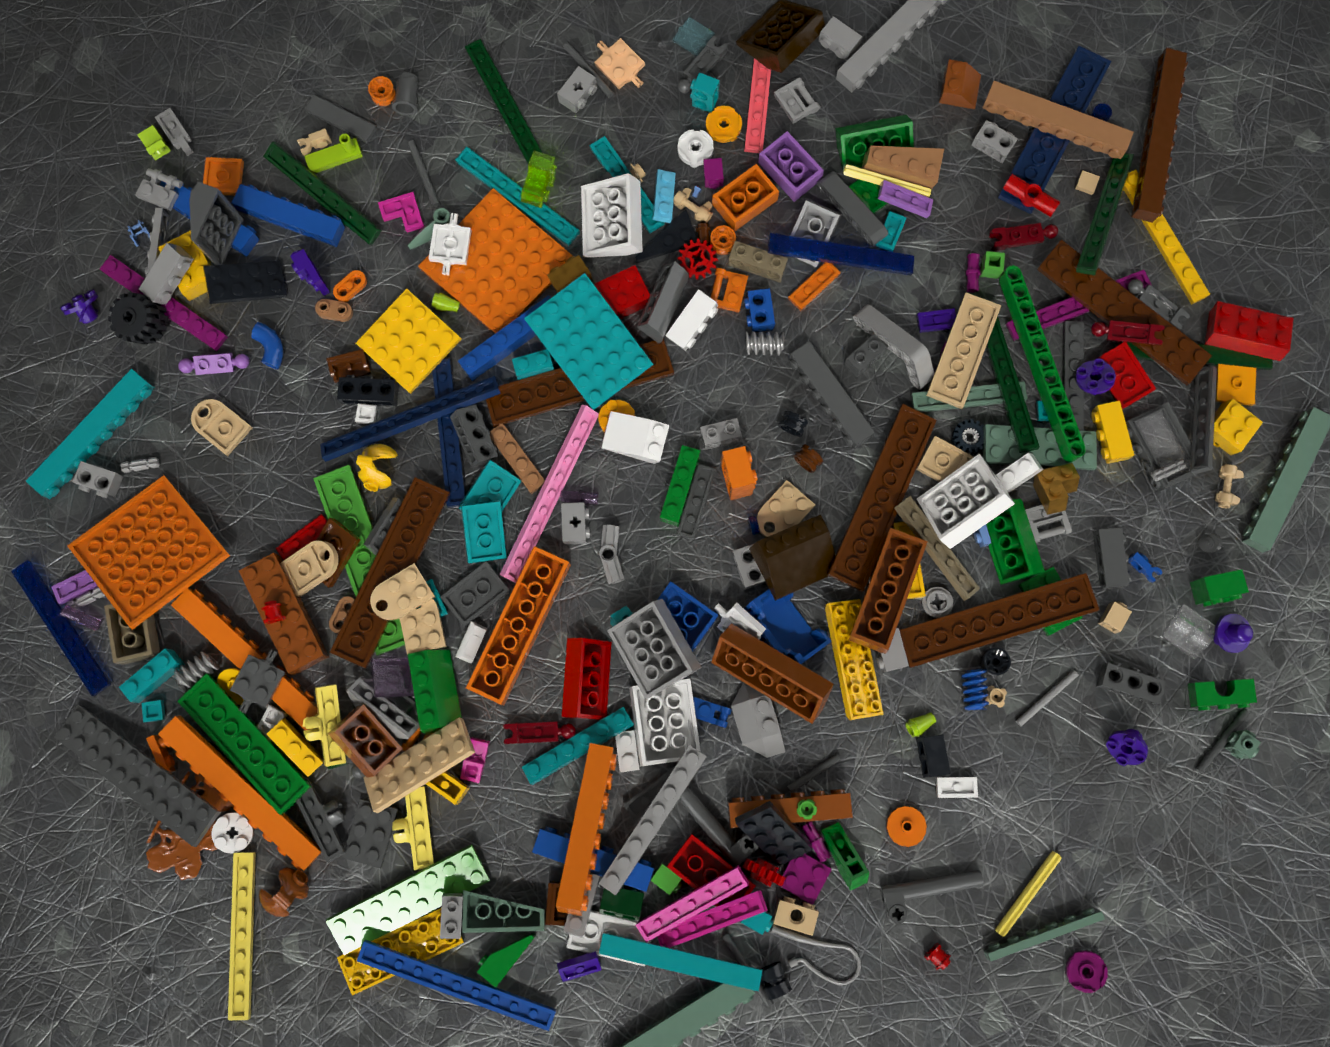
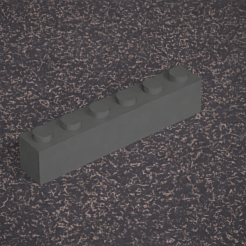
[789,342,875,449]

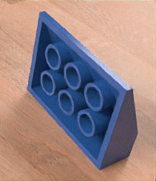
[657,581,718,652]

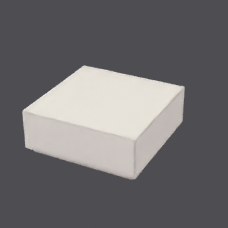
[355,403,378,424]

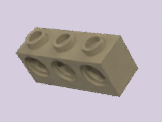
[728,241,788,283]

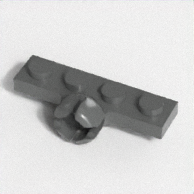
[296,782,346,863]

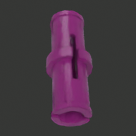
[966,253,981,293]
[800,821,831,862]

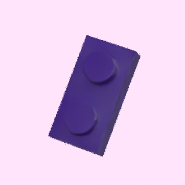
[916,308,956,333]
[557,951,602,982]

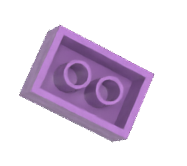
[758,131,824,202]

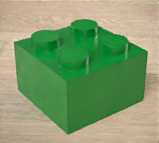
[1190,569,1249,607]

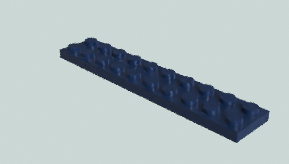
[998,46,1111,214]

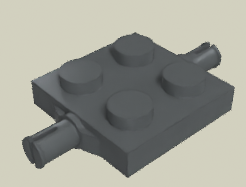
[230,649,286,713]

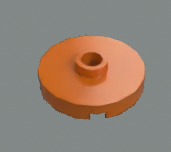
[886,806,927,847]

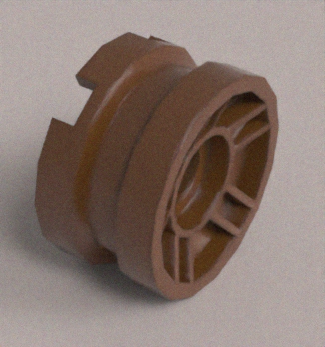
[793,444,823,473]

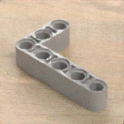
[853,304,934,390]

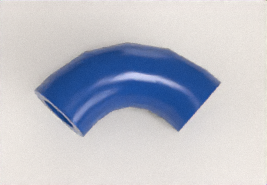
[251,322,284,370]

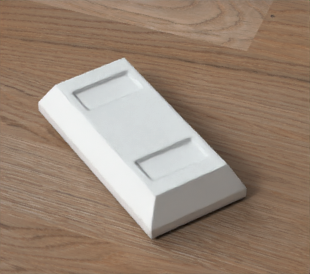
[455,621,487,664]

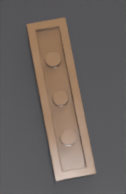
[490,424,545,494]

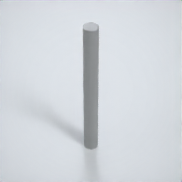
[1016,670,1079,727]

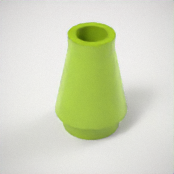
[431,292,460,312]
[905,712,936,737]

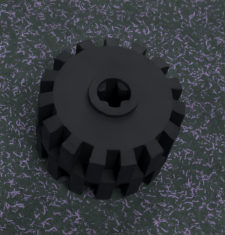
[108,292,168,345]

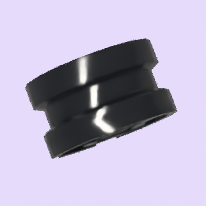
[778,411,808,437]
[980,648,1011,676]

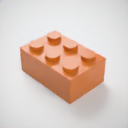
[712,164,779,232]
[721,446,758,501]

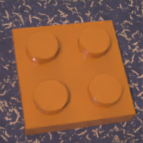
[203,157,244,196]

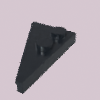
[635,210,697,263]

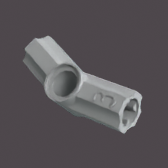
[599,525,625,585]

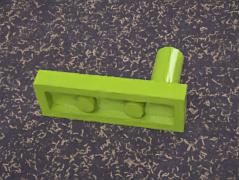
[304,134,363,174]

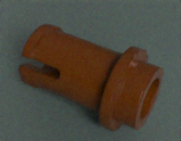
[696,223,710,246]

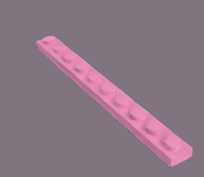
[500,405,599,583]

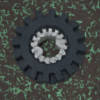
[951,419,984,455]

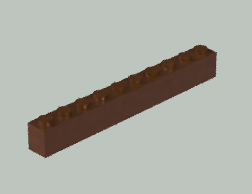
[1131,47,1188,223]

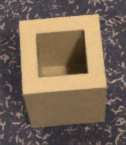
[1098,601,1132,634]

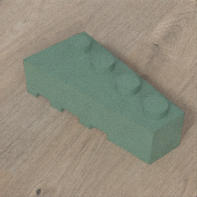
[462,890,547,933]

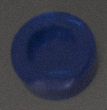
[1092,103,1112,122]
[747,515,760,535]

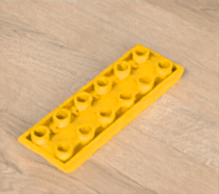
[825,599,884,720]
[337,908,464,996]

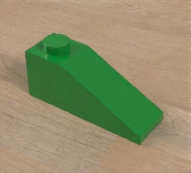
[821,822,869,891]
[477,933,536,988]

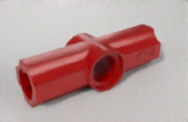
[1003,174,1060,217]

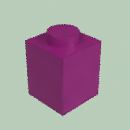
[703,158,724,189]

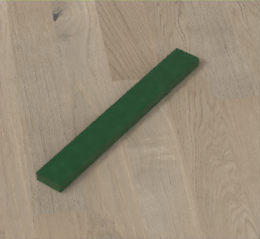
[464,39,545,167]
[263,141,382,245]
[1076,153,1134,275]
[986,316,1040,453]
[1119,341,1273,370]

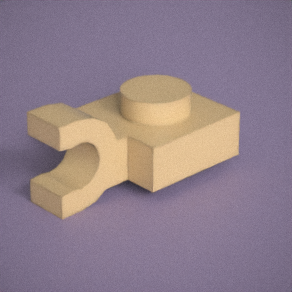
[297,129,332,156]

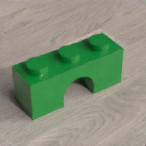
[1187,679,1257,711]

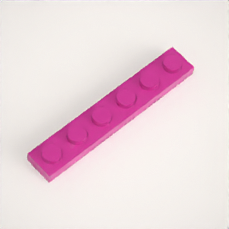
[636,865,749,942]
[657,890,768,948]

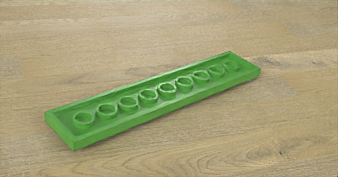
[313,465,405,656]

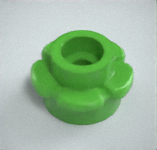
[797,799,817,820]

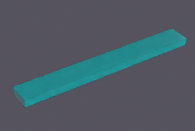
[455,146,580,246]
[599,933,763,992]

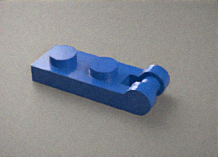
[693,697,732,728]

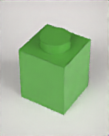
[980,251,1005,279]
[650,863,683,895]

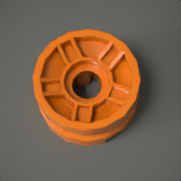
[368,76,396,106]
[710,225,736,255]

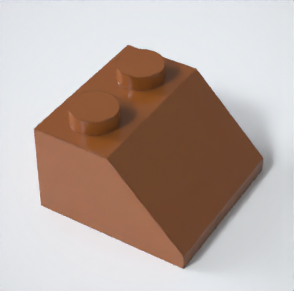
[939,59,981,109]

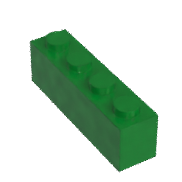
[660,445,701,527]

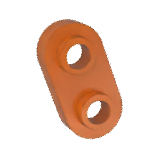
[333,270,367,302]

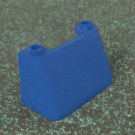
[744,589,831,664]

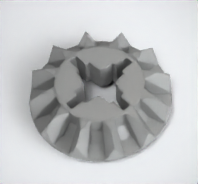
[922,587,953,618]

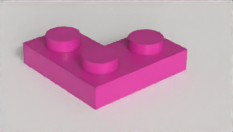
[378,192,424,233]

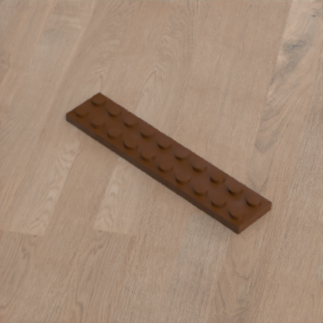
[1037,240,1212,386]
[486,338,674,427]
[827,404,937,592]
[330,477,450,669]
[899,573,1100,668]

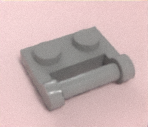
[774,78,821,124]
[1025,505,1072,543]

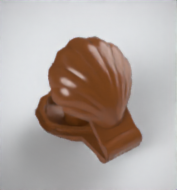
[259,867,309,917]

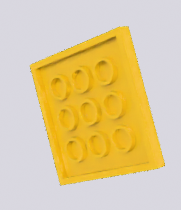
[356,289,462,394]

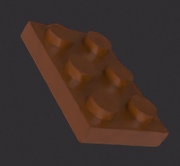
[316,518,361,588]

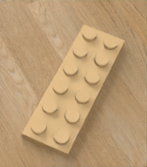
[926,293,1001,409]
[364,717,475,813]

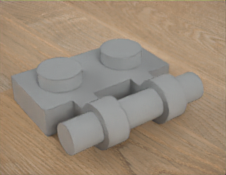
[135,168,183,211]

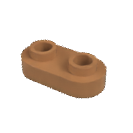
[315,299,353,322]
[329,596,355,634]

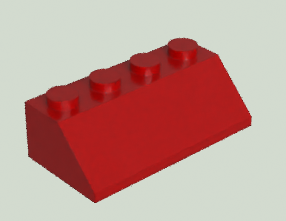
[562,638,612,720]

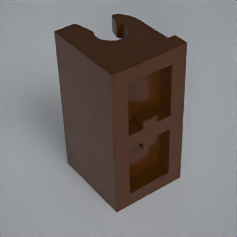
[326,349,371,383]
[545,881,568,926]

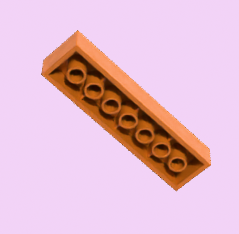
[466,546,571,706]
[556,743,617,916]

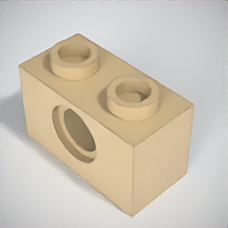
[772,896,819,936]

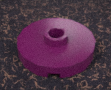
[1065,950,1108,993]

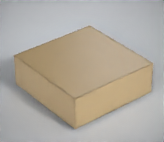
[1075,170,1100,195]

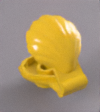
[356,444,398,492]

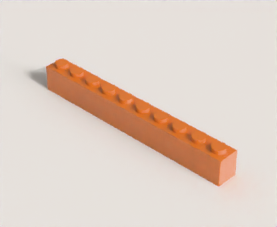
[171,588,318,730]
[158,716,322,870]

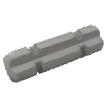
[121,457,160,473]
[1151,459,1186,481]
[67,587,105,612]

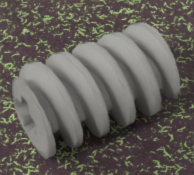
[746,331,784,355]
[174,651,219,692]

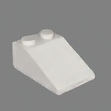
[601,411,669,464]

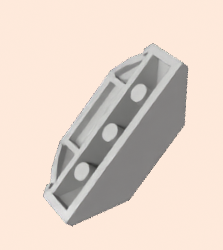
[346,677,420,739]
[731,682,785,758]

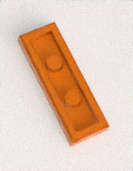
[788,260,841,311]

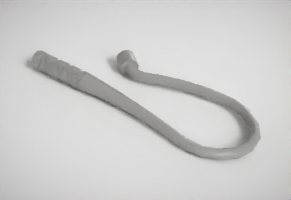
[771,925,861,985]

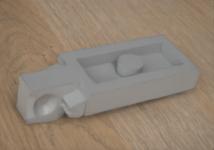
[155,108,193,156]

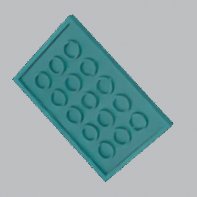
[524,273,654,410]

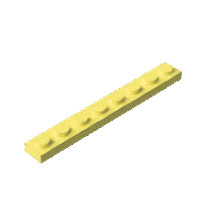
[228,852,256,1020]

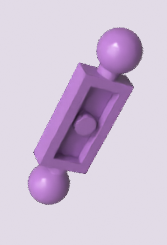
[178,352,250,375]

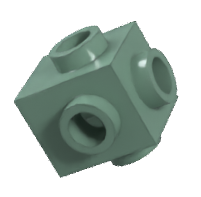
[1224,730,1261,760]

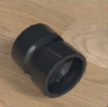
[761,961,792,1000]

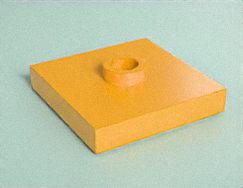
[1215,364,1256,406]

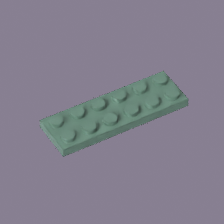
[983,424,1097,470]

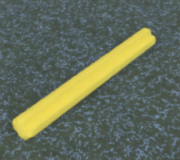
[843,164,931,198]
[995,851,1062,937]

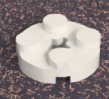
[677,129,714,168]
[212,812,254,853]

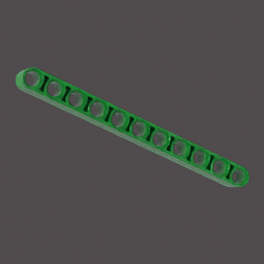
[999,265,1086,462]

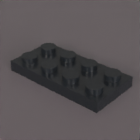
[203,260,287,304]
[735,801,813,866]

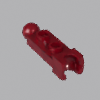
[989,223,1058,251]
[1091,320,1165,346]
[503,722,576,744]

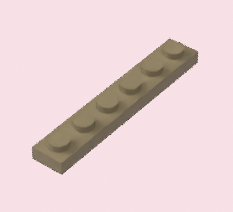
[894,496,980,601]

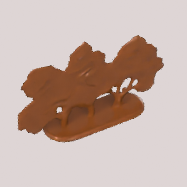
[146,771,234,880]

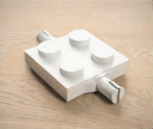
[429,213,472,276]
[713,603,766,640]

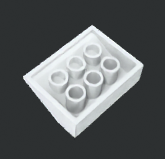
[581,173,643,257]
[917,454,1015,549]
[629,679,701,767]

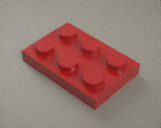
[1098,342,1156,410]

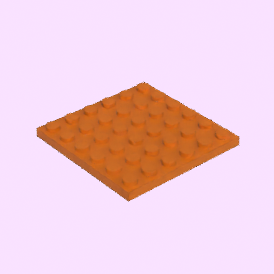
[418,188,573,334]
[67,475,230,630]

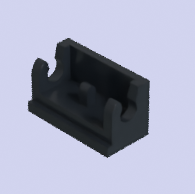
[916,734,951,778]

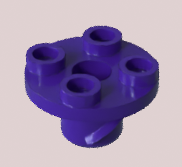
[60,289,98,324]
[1076,358,1116,395]
[1214,614,1253,653]
[1106,729,1148,766]

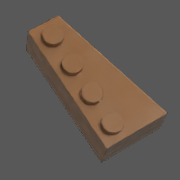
[862,146,944,189]

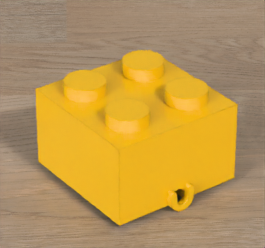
[1213,399,1263,456]

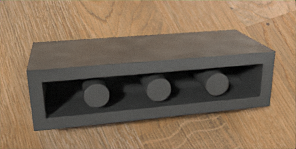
[637,261,689,343]

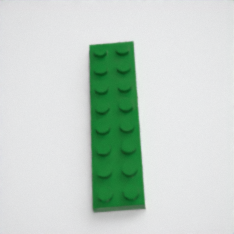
[178,673,312,815]

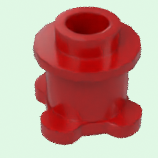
[261,600,286,624]
[924,942,951,970]

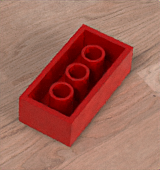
[594,265,651,319]
[1205,301,1294,361]
[667,833,756,907]

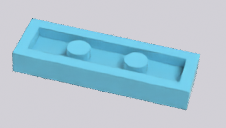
[652,169,676,223]

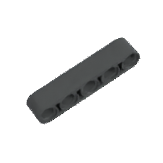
[817,171,888,246]

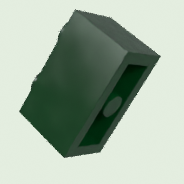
[599,888,644,922]

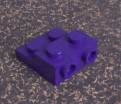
[290,249,330,296]

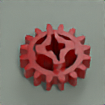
[678,238,718,280]
[743,858,786,887]

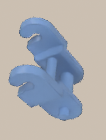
[128,220,150,247]

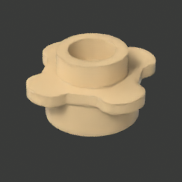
[630,163,646,183]
[985,686,1007,707]

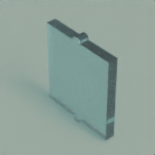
[673,17,715,56]

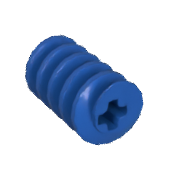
[961,669,989,710]

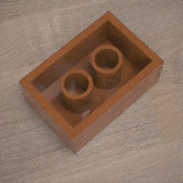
[328,704,403,777]

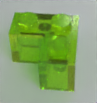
[521,151,557,208]

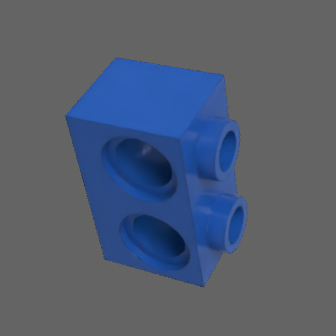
[744,288,775,332]

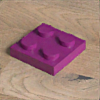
[780,854,832,905]

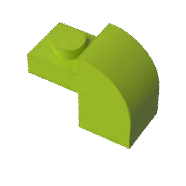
[137,124,171,161]

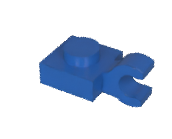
[1128,552,1163,583]

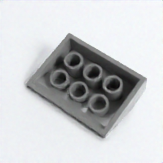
[607,599,702,700]

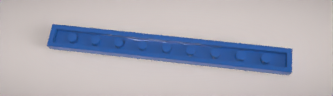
[357,940,556,1031]

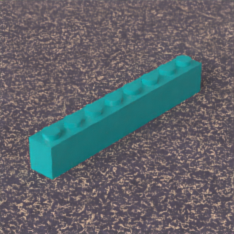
[26,369,154,499]

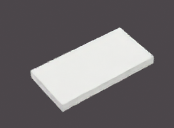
[566,910,651,966]

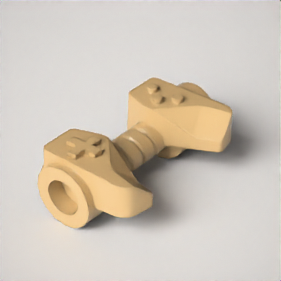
[673,188,713,223]
[1215,464,1244,508]

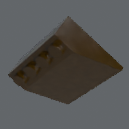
[736,0,825,73]
[749,514,835,601]

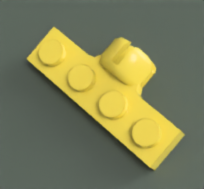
[303,684,346,767]
[392,786,434,870]

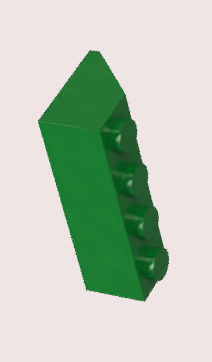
[835,115,914,171]
[986,499,1045,585]
[408,650,462,734]

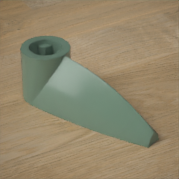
[407,208,450,250]

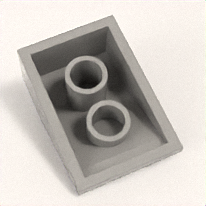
[783,199,842,267]

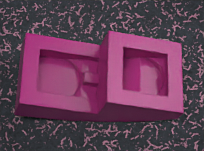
[460,737,490,783]

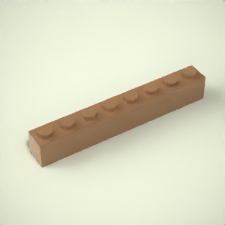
[983,81,1134,159]

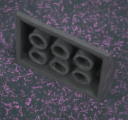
[189,181,243,265]

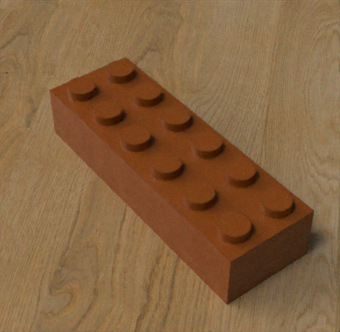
[848,528,928,654]
[239,553,329,675]
[711,623,834,724]
[727,789,853,828]

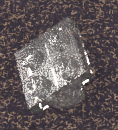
[1161,604,1216,659]

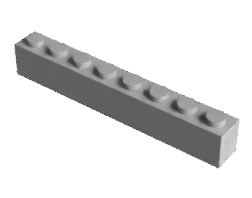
[836,0,948,93]
[599,745,707,895]

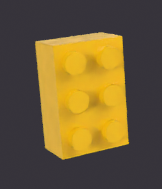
[158,230,212,301]

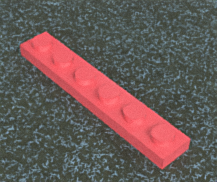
[744,58,771,153]

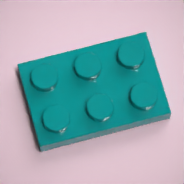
[458,460,521,512]
[461,501,507,563]

